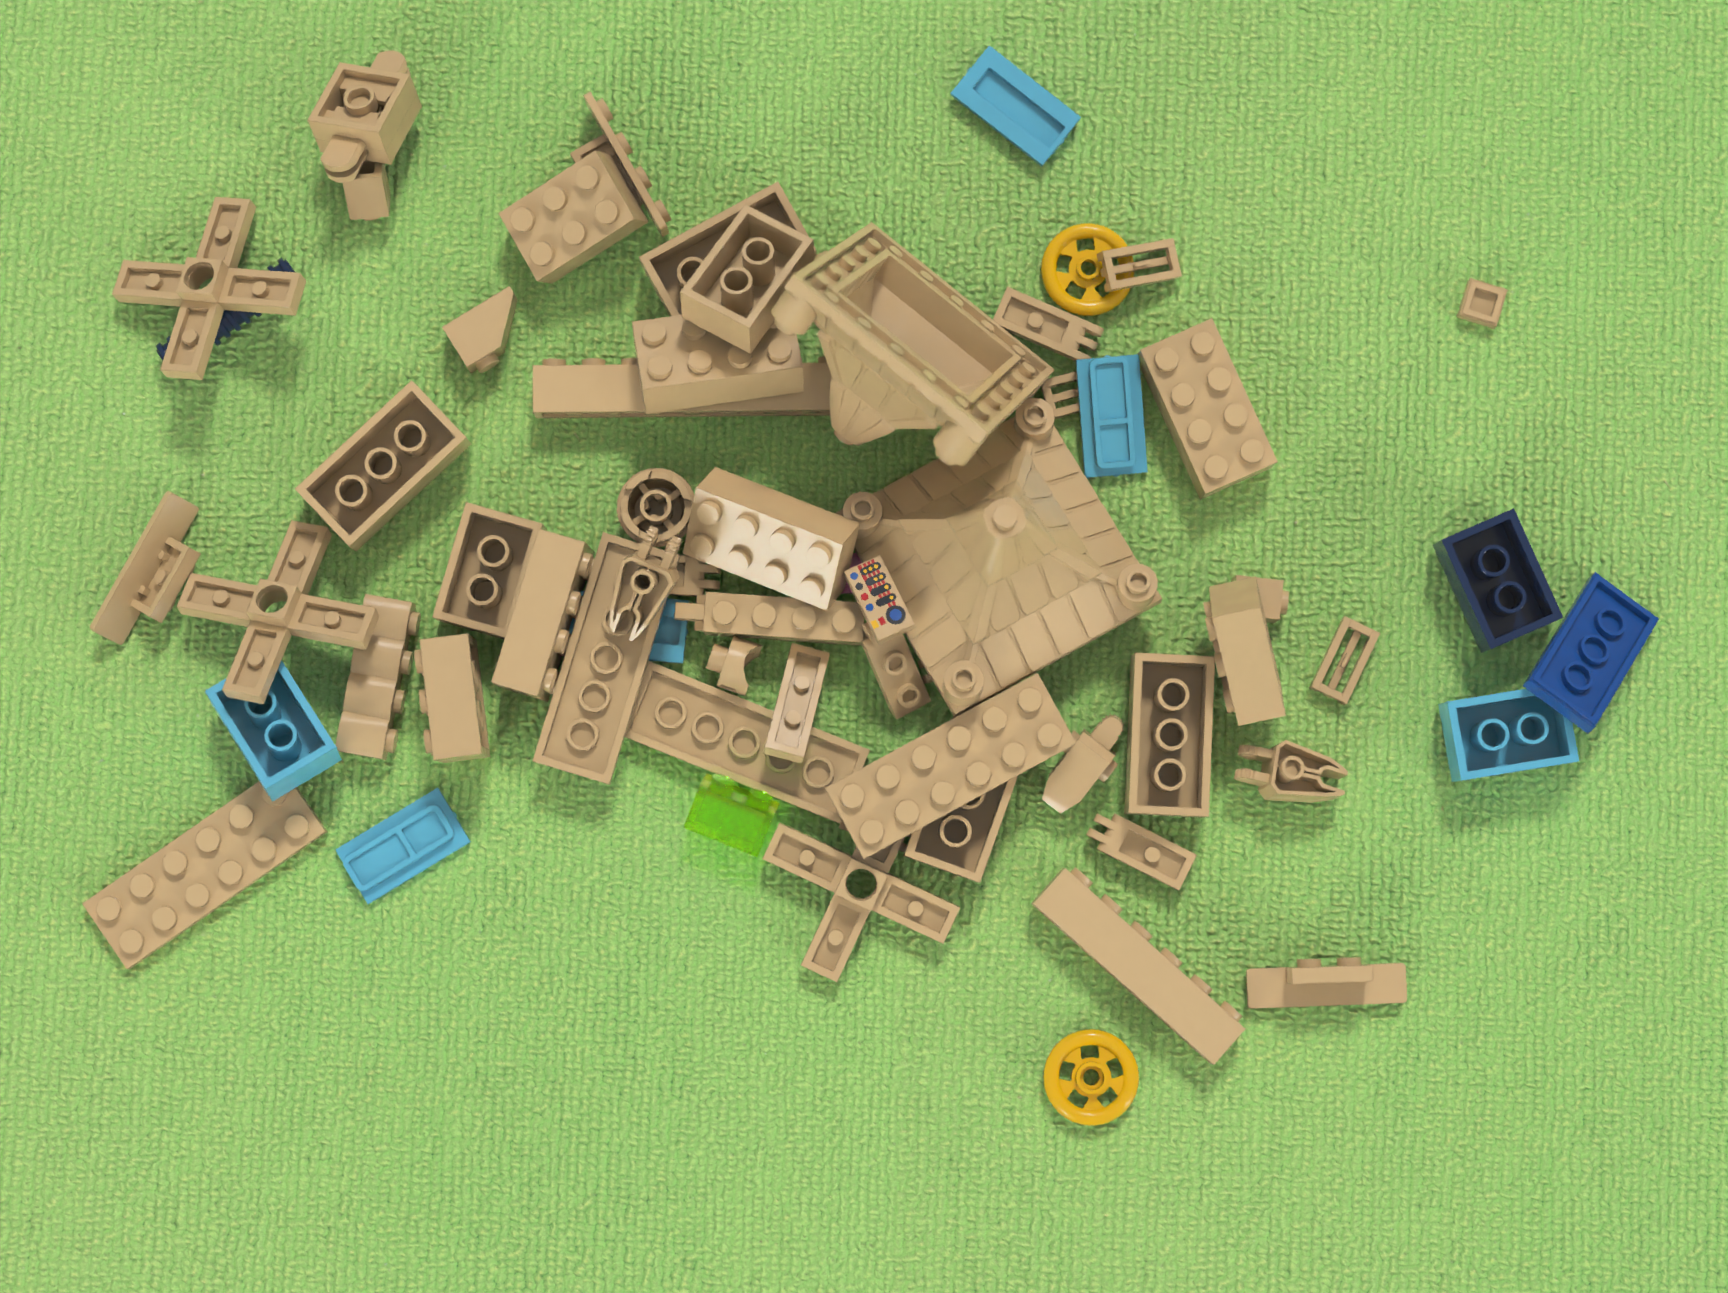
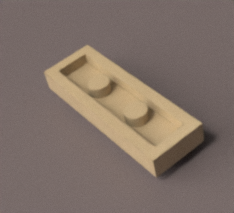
[763,643,830,764]

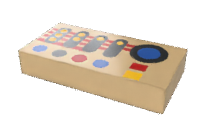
[844,555,915,645]

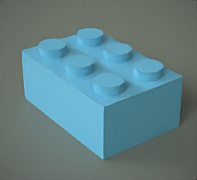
[205,660,341,802]
[1438,689,1579,782]

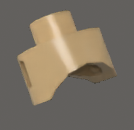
[706,636,763,696]

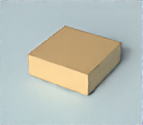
[1457,278,1508,329]

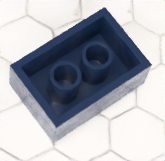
[1433,508,1563,653]

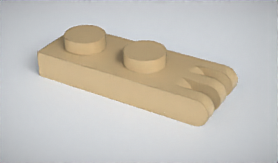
[993,286,1104,361]

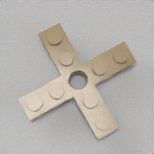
[112,197,306,380]
[177,520,379,704]
[762,822,960,982]

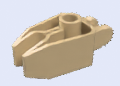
[610,525,682,641]
[1042,714,1124,814]
[1234,740,1348,803]

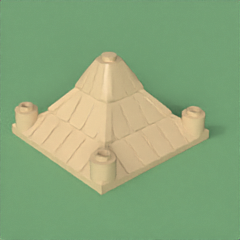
[771,222,1055,466]
[835,398,1162,718]

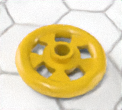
[1041,223,1135,316]
[1043,1029,1139,1126]

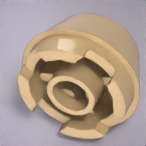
[617,468,694,547]

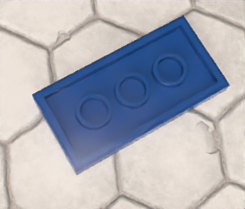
[1523,572,1659,734]

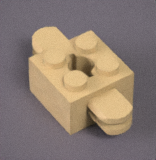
[307,51,422,183]

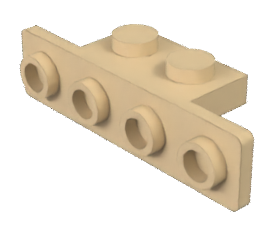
[570,92,671,237]
[90,491,201,645]
[1246,957,1407,1009]

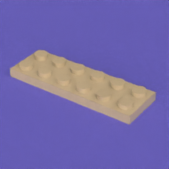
[532,532,680,785]
[625,661,870,824]
[825,673,1076,859]
[82,781,328,969]

